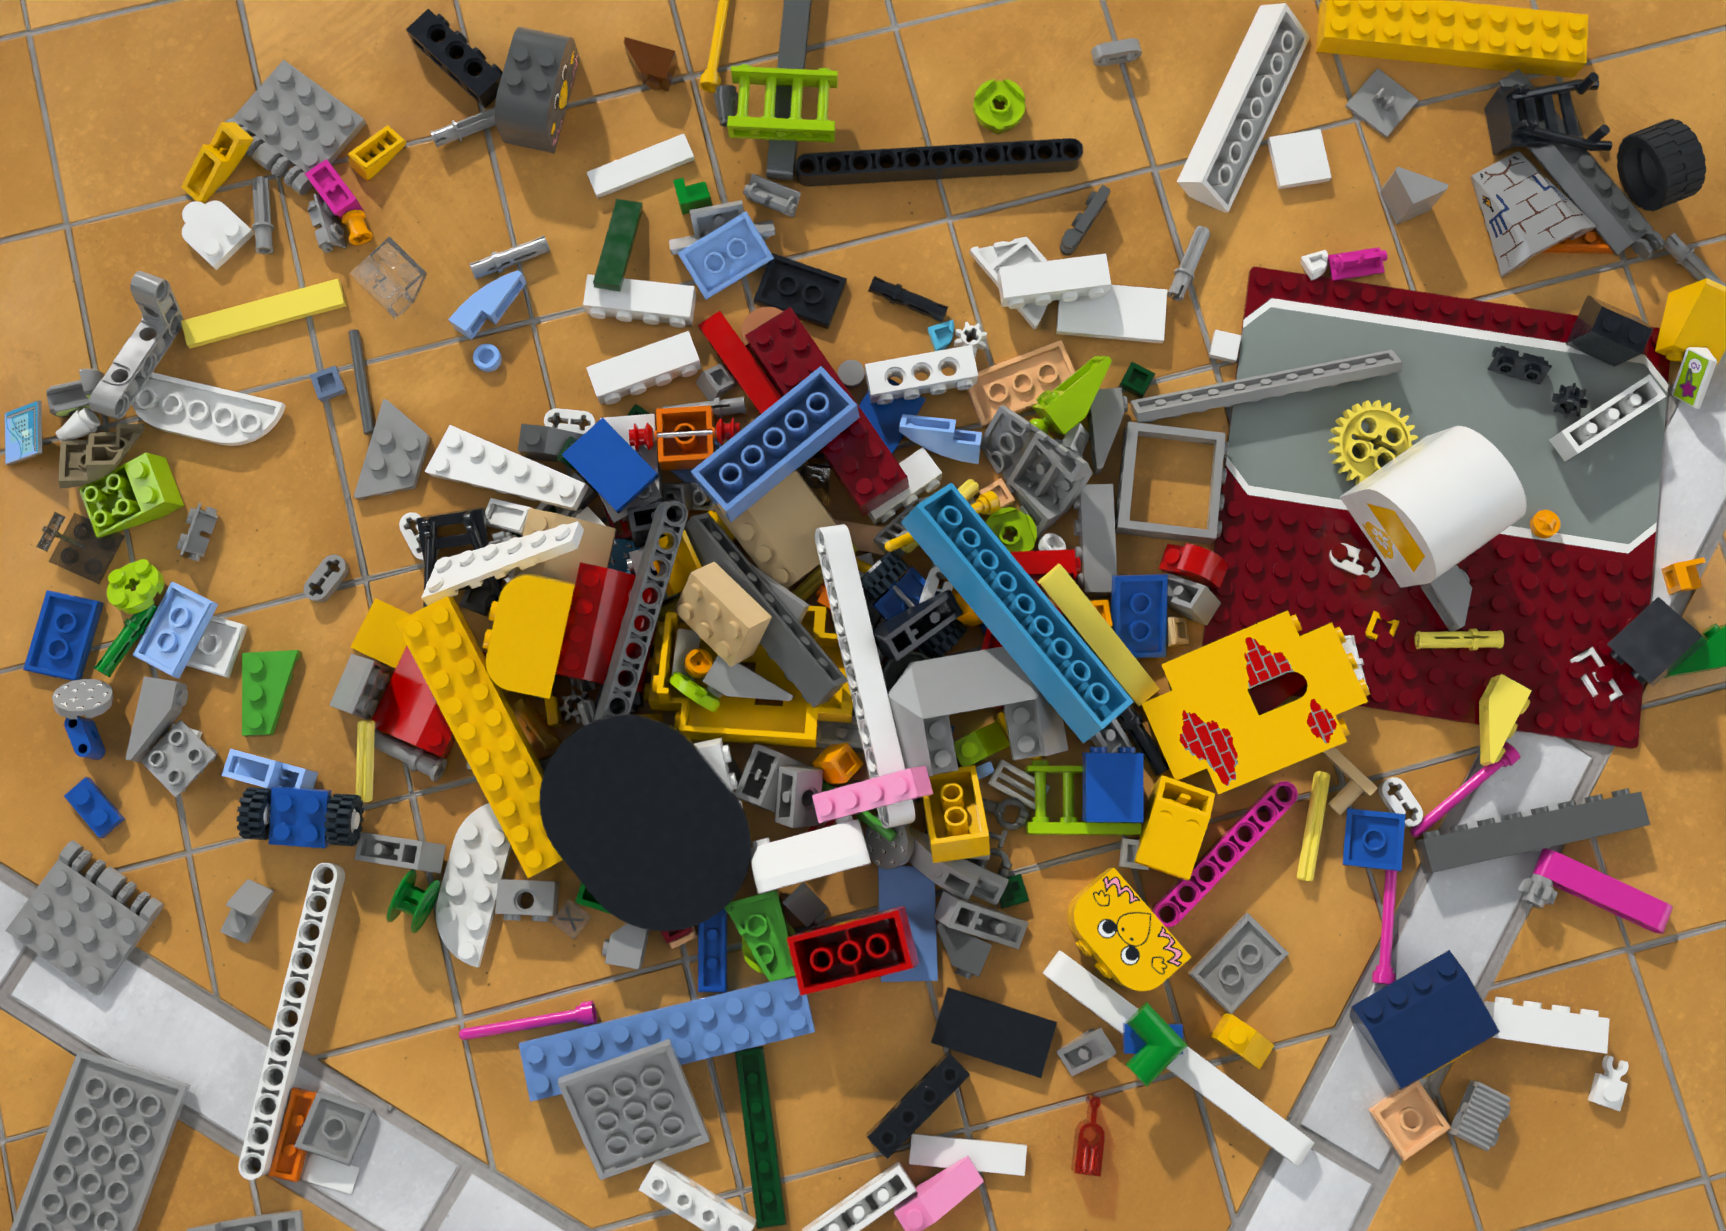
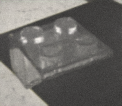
[350,237,427,319]

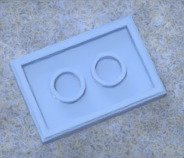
[678,211,774,299]
[133,582,218,679]

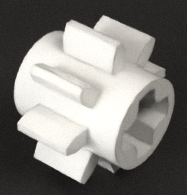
[954,322,987,357]

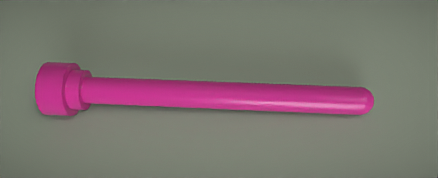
[1410,742,1521,837]
[1372,870,1397,985]
[459,1000,597,1040]

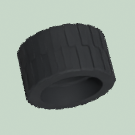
[1617,119,1706,211]

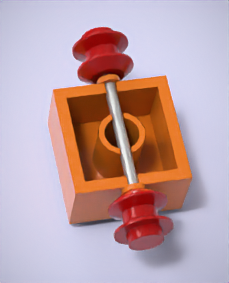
[629,405,741,471]

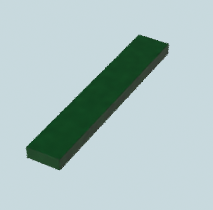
[735,1046,786,1229]

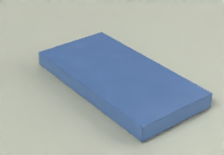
[878,866,938,982]

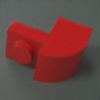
[1159,543,1229,589]

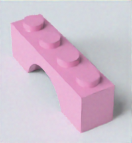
[812,766,933,823]

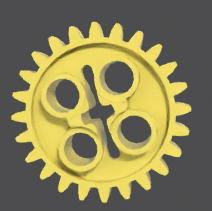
[1328,400,1418,485]

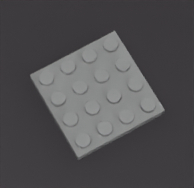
[558,1039,710,1180]

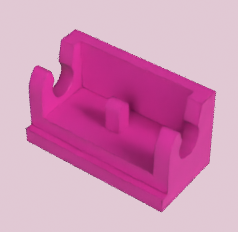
[305,159,364,218]

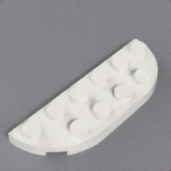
[131,373,286,446]
[436,803,512,968]

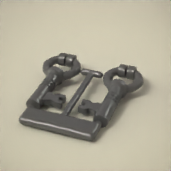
[925,798,1030,877]

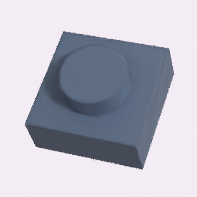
[310,366,347,402]

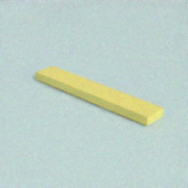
[181,279,347,349]
[1038,564,1160,707]

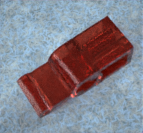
[1071,1094,1105,1177]

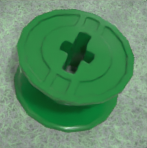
[386,869,441,933]

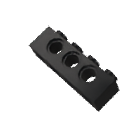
[406,8,503,109]
[867,1051,970,1159]

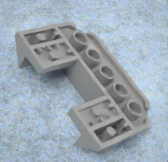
[888,647,1068,777]

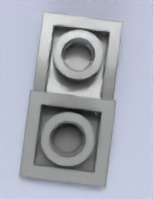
[662,482,715,511]

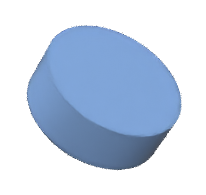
[473,344,502,372]

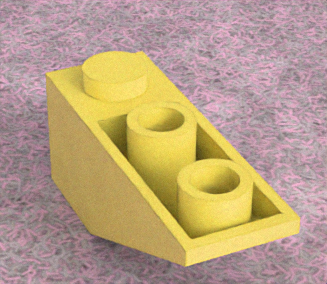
[1479,674,1531,766]

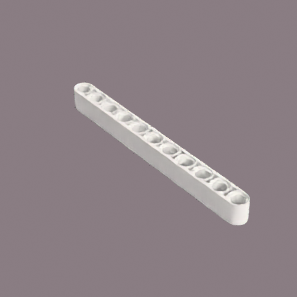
[815,524,915,828]
[238,863,345,1180]
[1043,950,1315,1167]

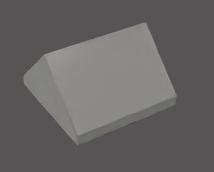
[1380,166,1449,225]

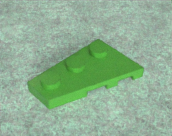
[242,650,301,737]
[724,890,795,982]

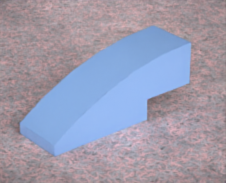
[448,270,527,340]
[899,414,982,464]
[221,749,318,789]

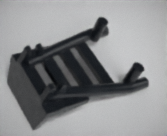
[1484,72,1612,155]
[416,507,502,608]

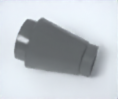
[713,85,739,127]

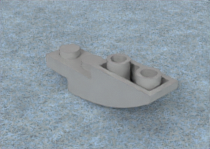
[908,827,1009,906]

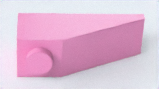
[894,1156,984,1231]

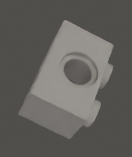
[775,764,823,828]
[495,879,560,922]

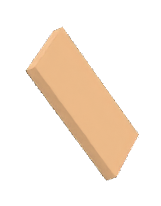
[966,340,1075,428]

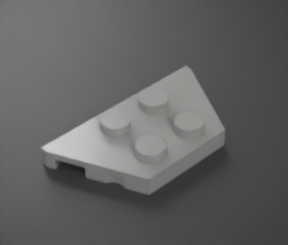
[354,399,430,501]

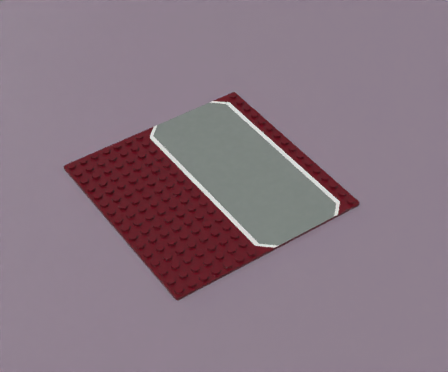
[1202,267,1670,749]

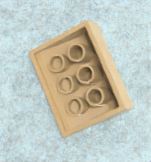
[712,470,838,590]
[513,508,617,628]

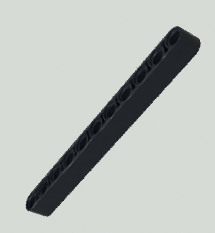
[795,138,1084,187]

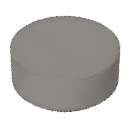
[838,360,865,388]

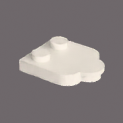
[182,201,255,270]

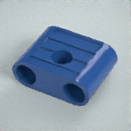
[64,716,105,760]

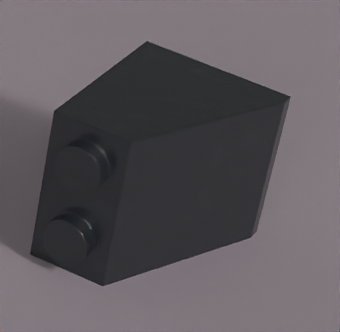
[1565,295,1653,366]
[1607,597,1707,686]

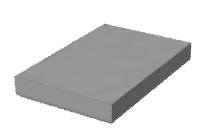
[1188,913,1289,1014]

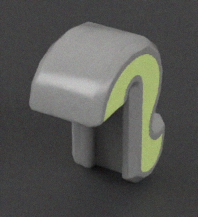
[46,368,105,417]

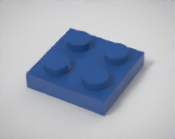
[1343,808,1406,872]

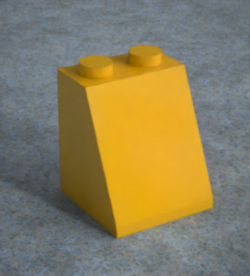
[1655,278,1726,365]

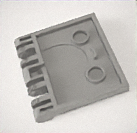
[225,60,367,195]
[5,840,164,995]

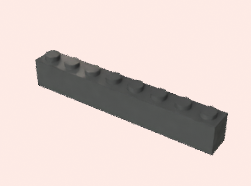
[684,513,848,708]
[1415,788,1651,873]

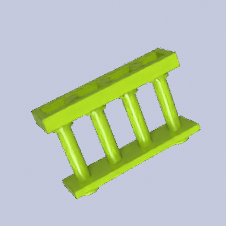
[727,64,838,143]
[1025,760,1142,836]

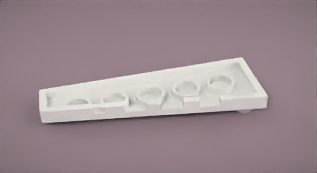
[425,425,589,511]
[421,521,584,606]

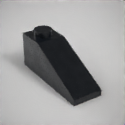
[873,590,963,661]

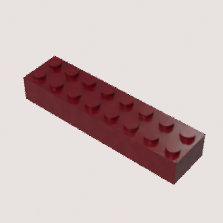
[745,307,909,516]

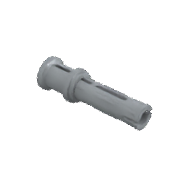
[374,729,447,782]

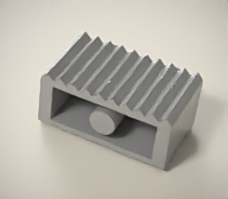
[1448,1080,1511,1152]

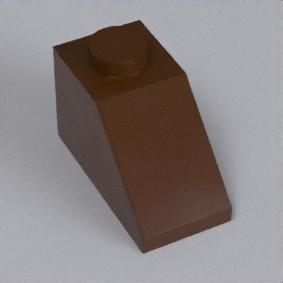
[624,37,678,91]

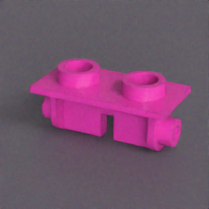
[1328,247,1387,281]

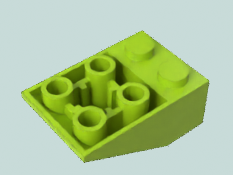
[78,452,184,538]

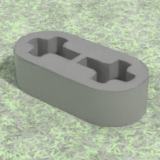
[1091,38,1142,67]
[304,555,349,603]

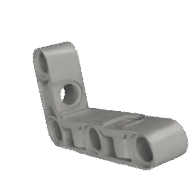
[89,271,183,419]

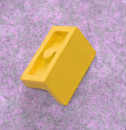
[653,530,702,597]

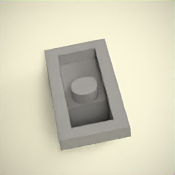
[220,879,275,943]
[1056,1027,1117,1076]

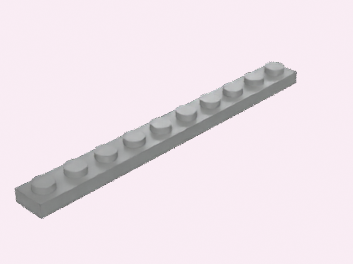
[1131,350,1402,423]

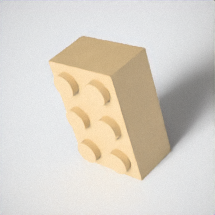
[674,562,772,667]

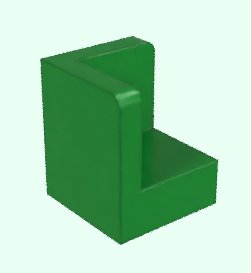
[673,178,712,215]

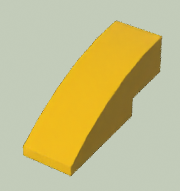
[181,122,254,203]

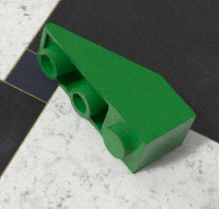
[1663,623,1726,679]

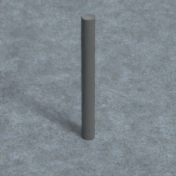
[348,330,374,435]

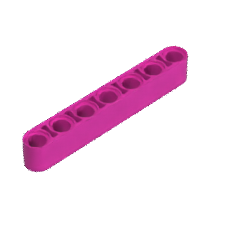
[1151,781,1298,927]

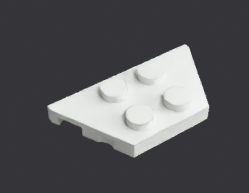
[969,237,1048,330]

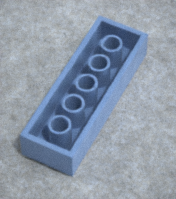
[691,366,860,522]

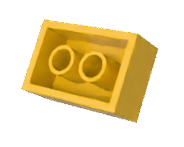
[922,765,990,863]

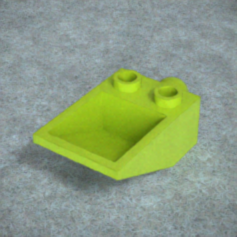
[1030,356,1112,435]

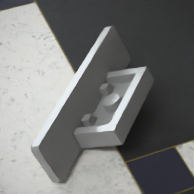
[669,200,776,255]

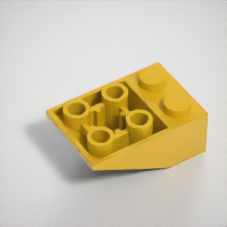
[1134,775,1215,881]

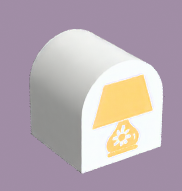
[1340,426,1527,588]

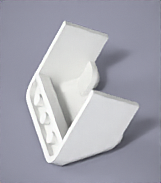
[750,815,871,894]

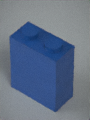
[1082,747,1143,822]

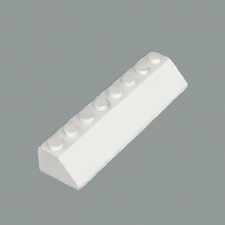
[1177,3,1310,213]

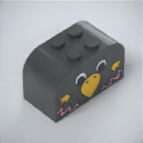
[495,27,580,153]

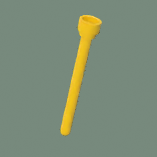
[699,0,729,93]
[885,491,1000,552]

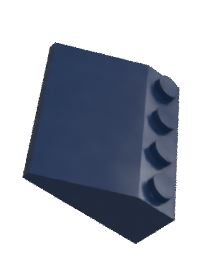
[1350,950,1500,1090]

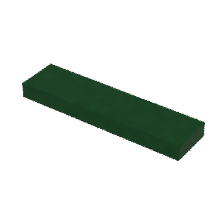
[593,199,643,292]

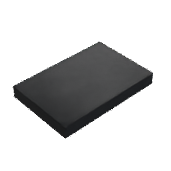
[753,253,847,329]

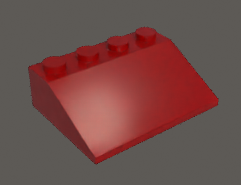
[555,562,659,692]
[372,646,487,759]

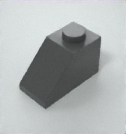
[783,882,828,927]
[936,922,992,979]

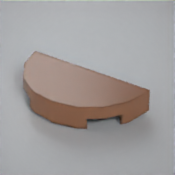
[741,307,783,348]

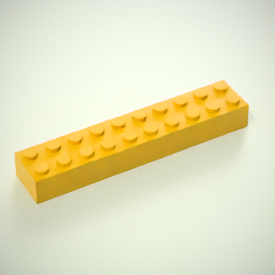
[1316,0,1588,78]
[395,596,563,878]

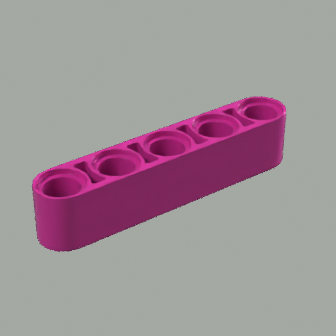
[1532,848,1673,934]

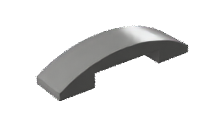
[187,1210,304,1231]

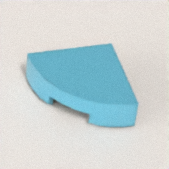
[927,320,954,351]

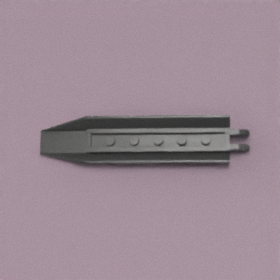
[1499,69,1665,260]

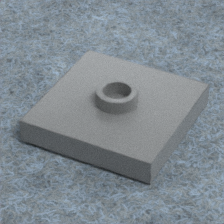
[294,1089,374,1166]

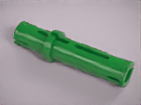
[94,604,158,678]

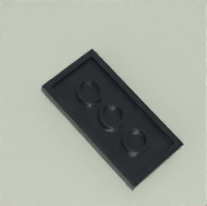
[931,987,1057,1078]

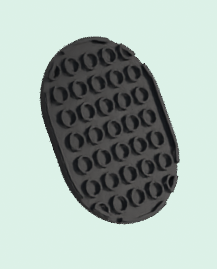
[539,714,751,931]

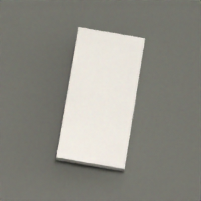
[1056,285,1167,343]

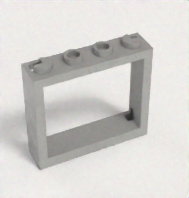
[1115,422,1229,545]

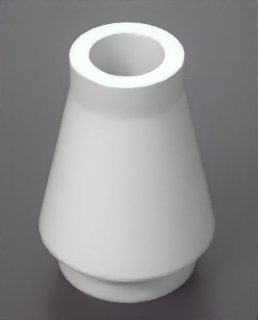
[56,407,100,441]

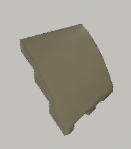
[58,424,144,488]

